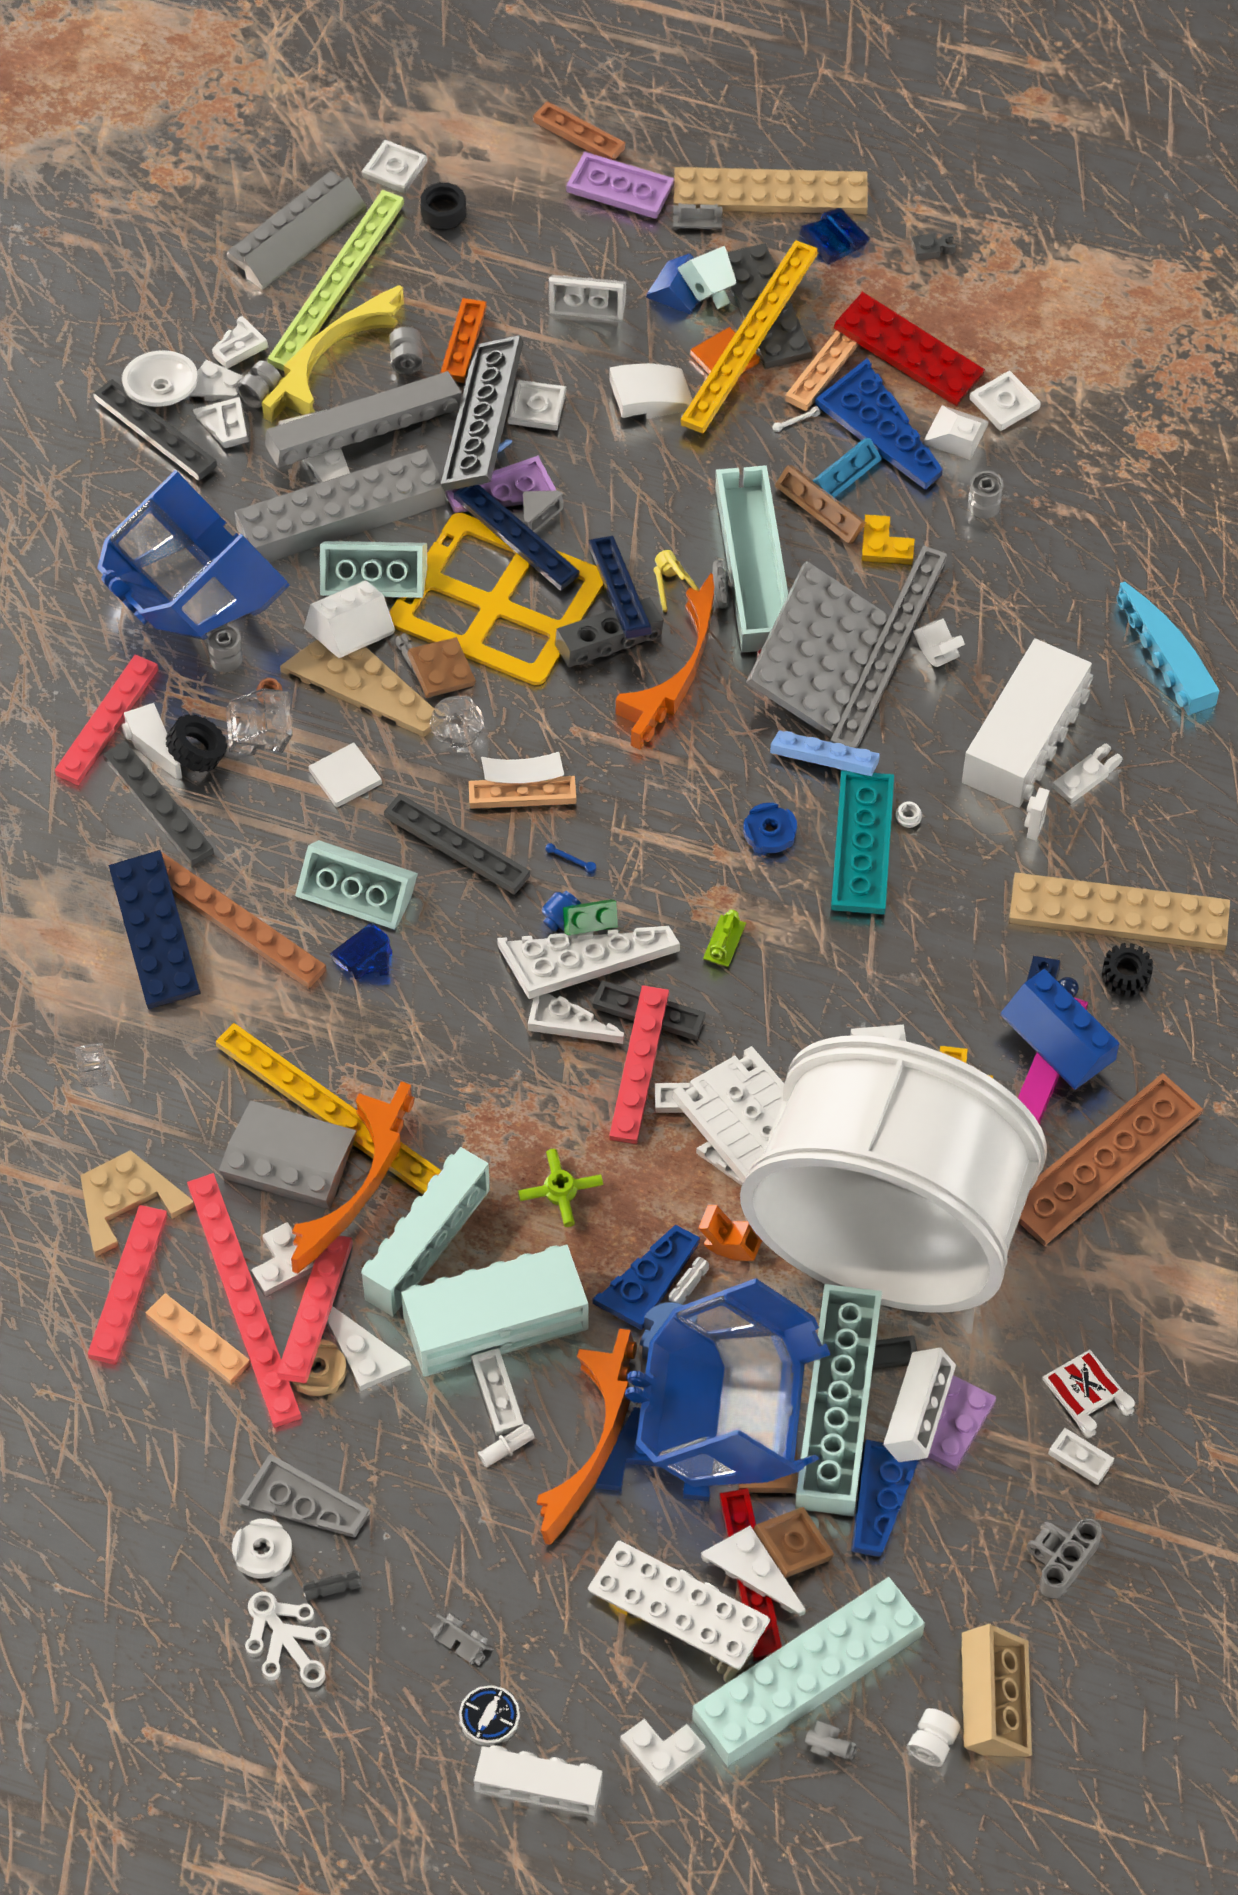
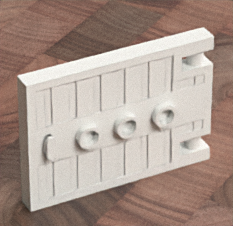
[672,1046,784,1182]

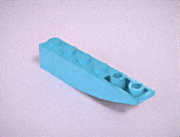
[1116,582,1220,715]

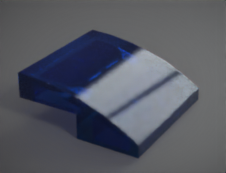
[799,208,870,264]

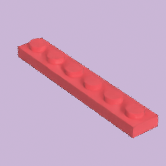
[55,654,159,786]
[609,985,669,1145]
[88,1205,167,1365]
[277,1236,353,1384]

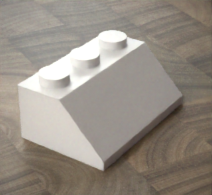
[549,275,626,321]
[304,580,395,658]

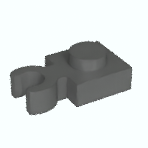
[911,233,956,261]

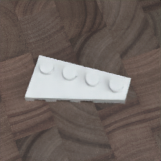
[278,409,350,483]

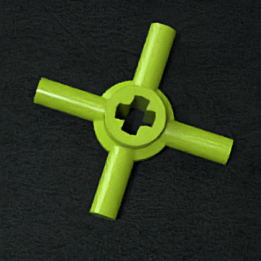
[518,1149,603,1227]

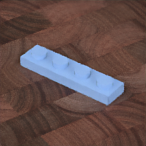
[770,730,880,776]

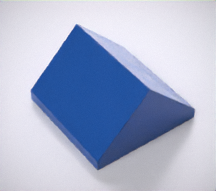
[646,253,699,315]

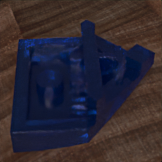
[329,923,392,979]

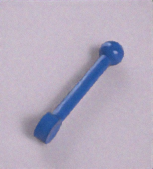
[545,843,596,874]

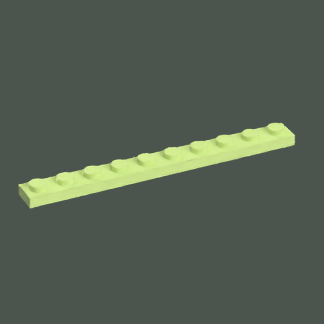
[267,190,404,371]

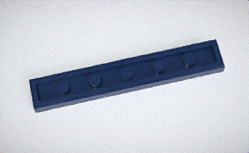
[454,484,579,591]
[589,536,651,639]

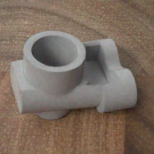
[805,1721,857,1760]

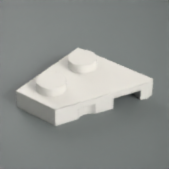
[212,316,268,369]
[193,397,249,448]

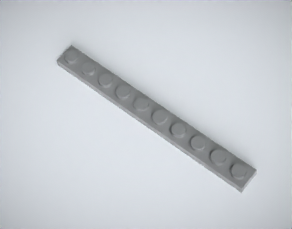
[830,546,947,748]

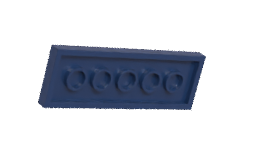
[108,850,201,1010]

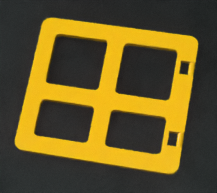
[389,513,604,686]

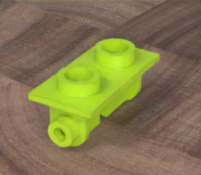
[703,909,746,967]

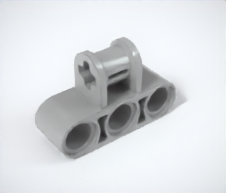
[1027,1518,1102,1599]

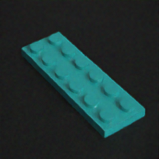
[831,770,894,915]

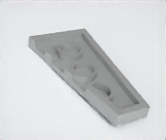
[238,1454,371,1537]

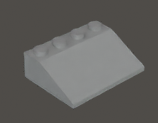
[219,1100,357,1210]

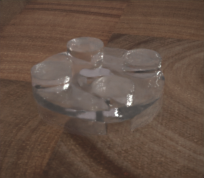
[430,696,484,748]

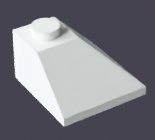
[923,405,989,460]

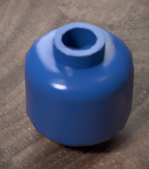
[542,891,581,932]

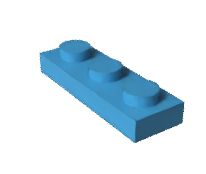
[812,438,882,498]

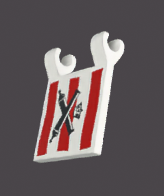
[1042,1349,1135,1438]

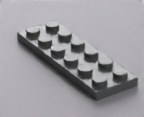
[727,243,812,369]

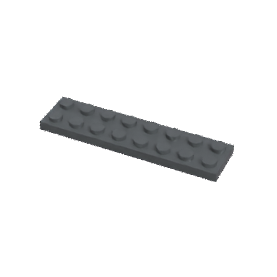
[441,335,524,491]

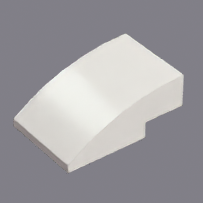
[610,364,693,419]

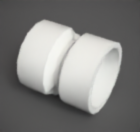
[907,1708,961,1767]

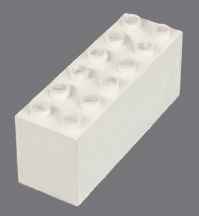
[962,638,1093,808]

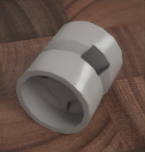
[389,327,424,374]
[236,360,282,408]
[968,471,1003,519]
[207,624,243,672]

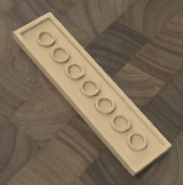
[674,167,868,215]
[1009,872,1230,951]

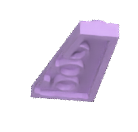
[445,456,557,513]

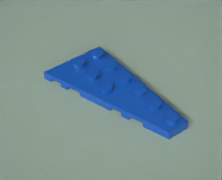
[815,358,943,489]

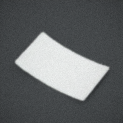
[481,752,564,783]

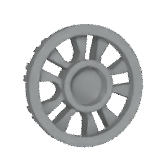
[713,560,732,609]

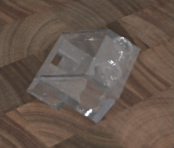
[226,688,293,755]

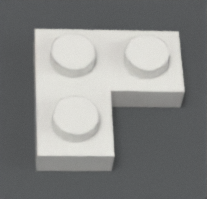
[251,1222,314,1297]
[620,1719,706,1786]

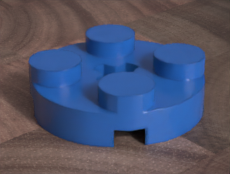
[743,803,797,854]

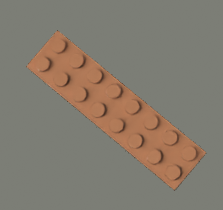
[1018,1073,1203,1246]

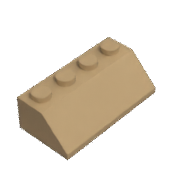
[961,1624,1032,1757]

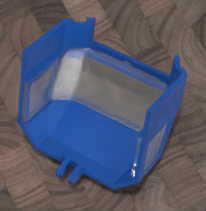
[97,470,290,640]
[625,1278,831,1488]

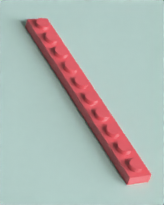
[187,1173,302,1428]

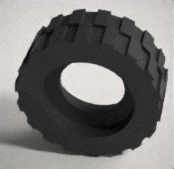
[165,714,227,773]

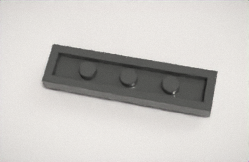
[592,980,706,1040]

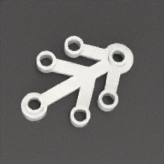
[245,1592,331,1688]

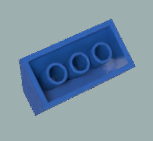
[1001,968,1120,1090]

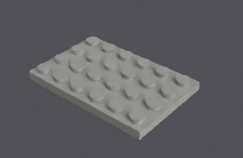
[746,561,890,738]

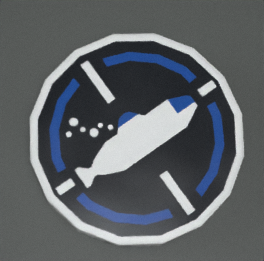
[459,1685,520,1747]

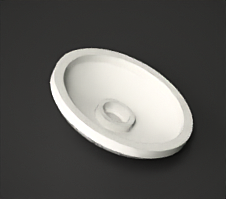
[122,351,198,407]

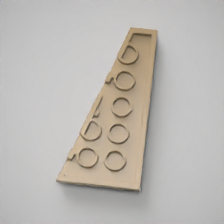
[280,639,443,737]

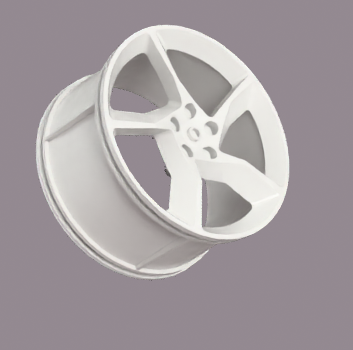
[740,1035,1047,1313]

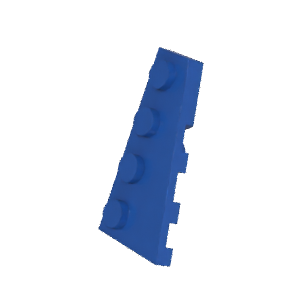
[592,1225,700,1330]
[851,1439,919,1557]

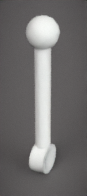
[773,406,821,432]

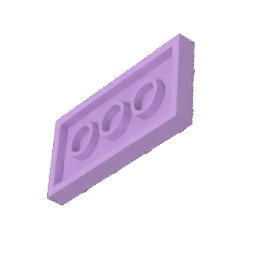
[566,152,674,219]

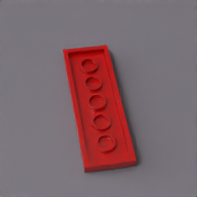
[834,291,985,407]

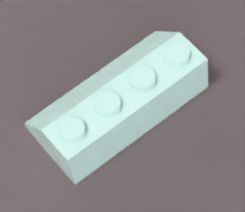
[320,541,427,598]
[295,840,418,930]

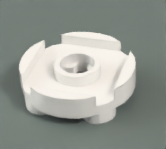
[232,1519,292,1578]

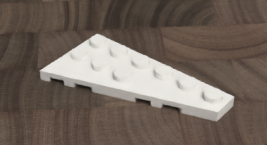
[497,926,680,999]

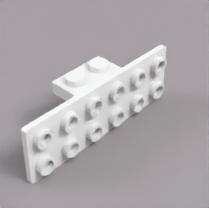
[588,1541,770,1670]

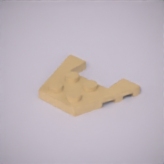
[80,1150,194,1257]

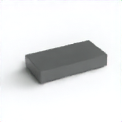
[873,1335,917,1370]

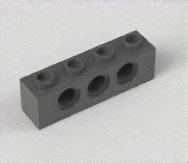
[555,597,664,668]

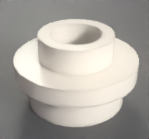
[895,802,922,828]

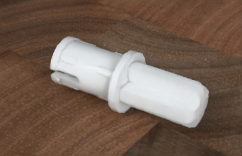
[477,1424,534,1468]

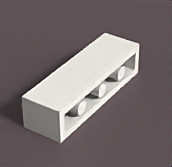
[883,1347,956,1462]
[474,1745,602,1816]

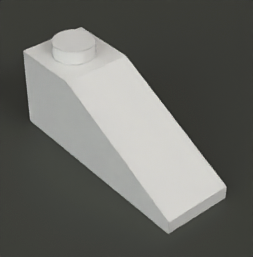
[122,703,182,780]

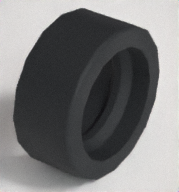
[420,182,466,229]

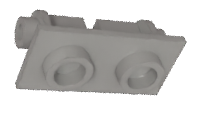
[673,203,722,229]
[430,1613,494,1666]

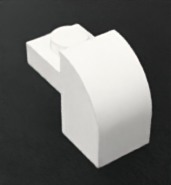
[913,618,965,667]

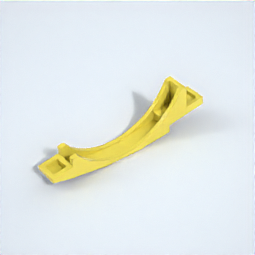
[262,285,404,423]

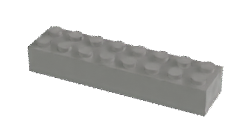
[235,449,446,562]

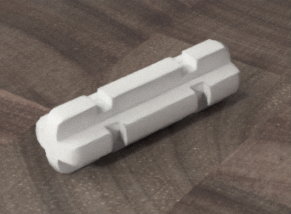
[668,1257,709,1304]

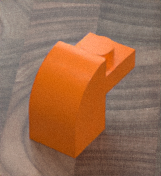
[698,1205,762,1261]

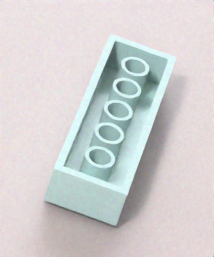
[361,1147,490,1317]

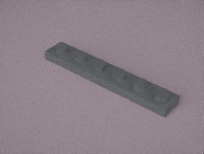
[94,379,217,481]
[103,741,214,867]
[384,793,530,895]

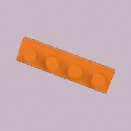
[440,298,487,383]

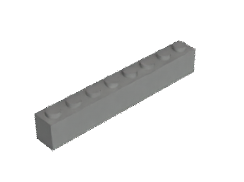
[265,371,461,467]

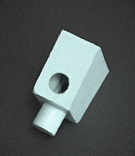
[678,246,736,309]

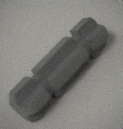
[302,1570,362,1600]

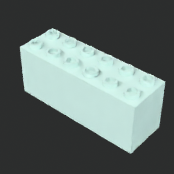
[401,1245,589,1377]

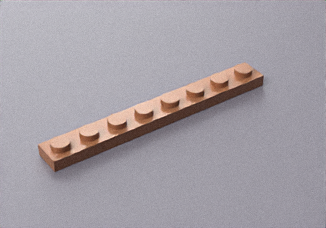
[162,852,327,989]

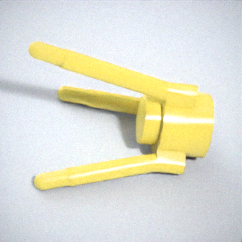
[653,550,699,613]

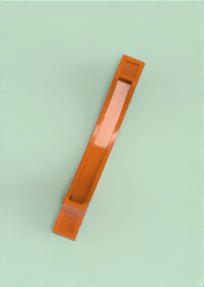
[615,573,715,750]
[291,1081,415,1274]
[536,1329,637,1545]

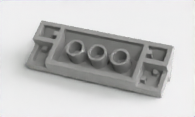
[227,171,366,290]

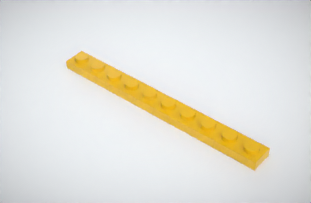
[680,240,818,434]
[216,1023,442,1194]

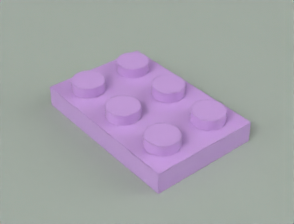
[928,1375,996,1471]

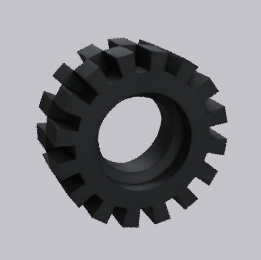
[1102,943,1153,996]

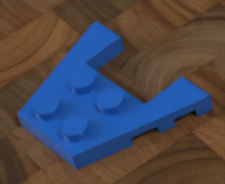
[595,1407,710,1502]

